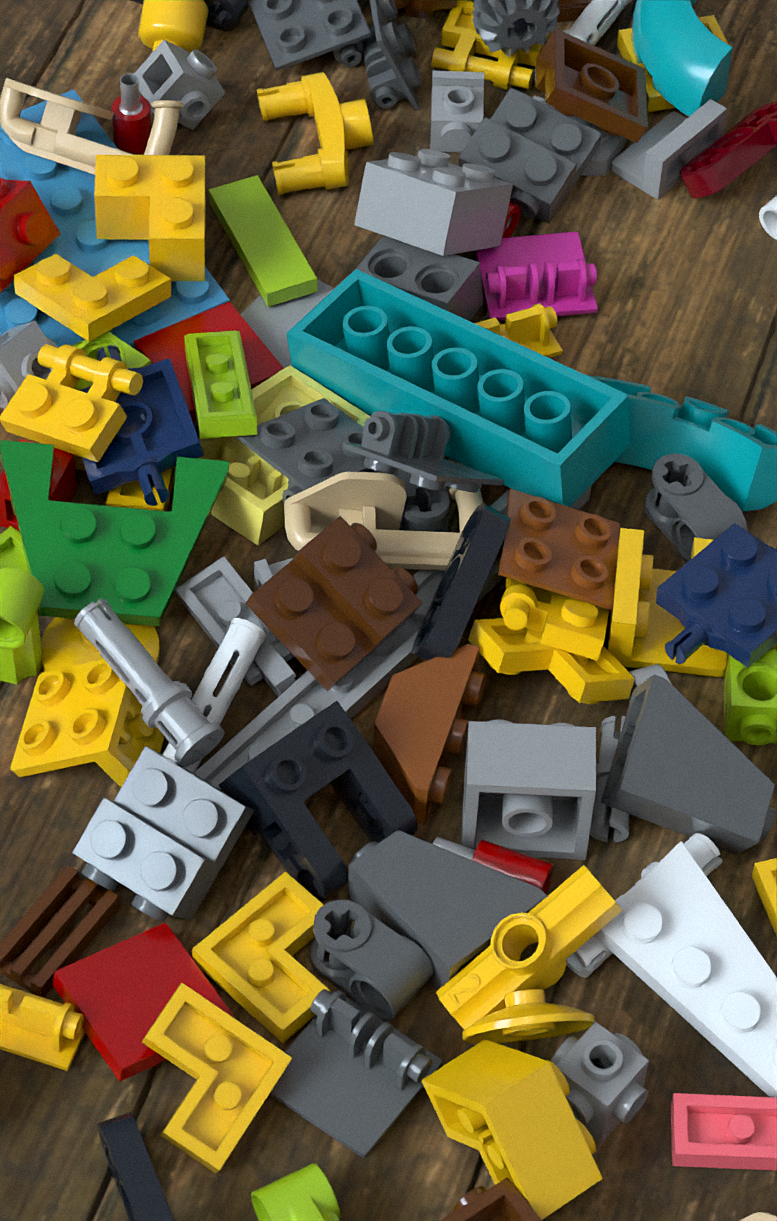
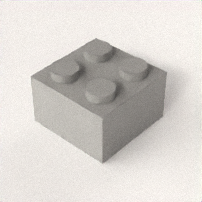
[354,149,513,256]
[461,720,596,860]

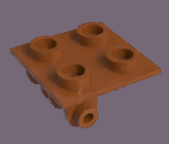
[498,488,620,610]

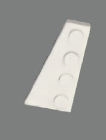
[594,841,777,1097]

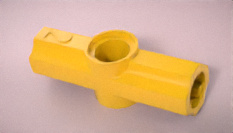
[435,865,623,1030]

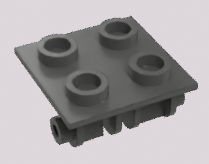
[249,0,371,71]
[361,0,422,110]
[236,398,383,502]
[343,411,504,493]
[269,989,443,1159]

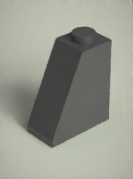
[600,674,775,855]
[348,830,547,990]

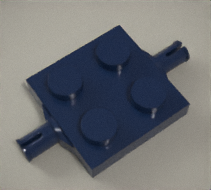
[79,345,205,506]
[656,523,777,668]

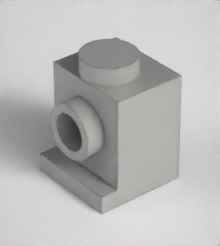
[430,71,484,152]

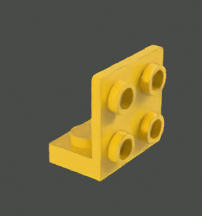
[607,528,727,677]
[10,659,164,787]

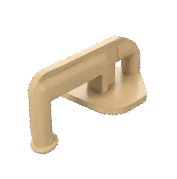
[0,78,183,175]
[284,472,483,571]

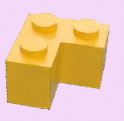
[94,154,205,282]
[421,1039,603,1220]

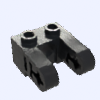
[219,701,418,902]

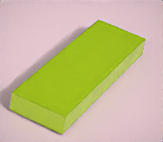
[209,175,318,307]
[184,330,257,439]

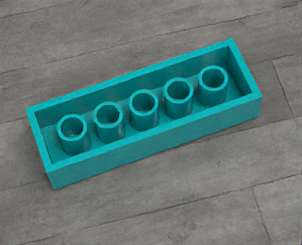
[286,269,631,507]

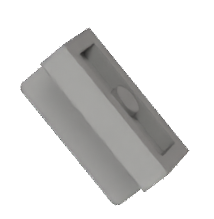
[611,99,727,200]

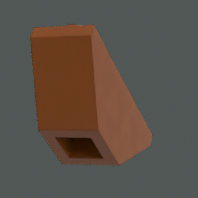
[373,644,487,825]

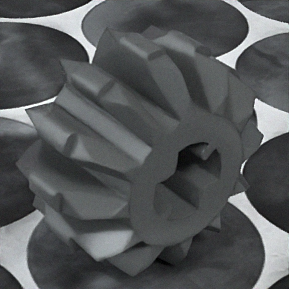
[472,0,560,57]

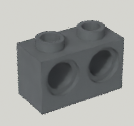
[356,235,484,321]

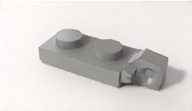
[175,557,296,698]

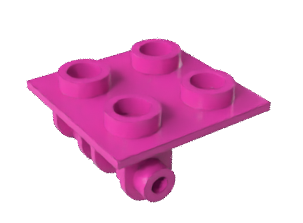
[475,232,597,321]

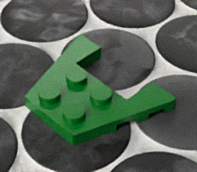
[0,440,229,626]

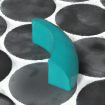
[631,0,733,116]
[587,375,777,511]

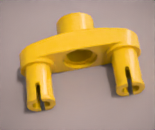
[256,72,374,196]

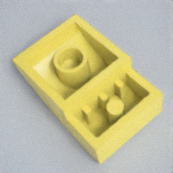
[172,365,370,546]

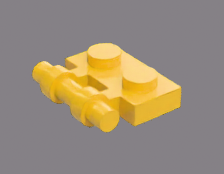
[431,0,551,90]
[0,344,143,462]
[500,578,609,661]

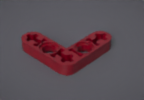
[679,101,777,199]

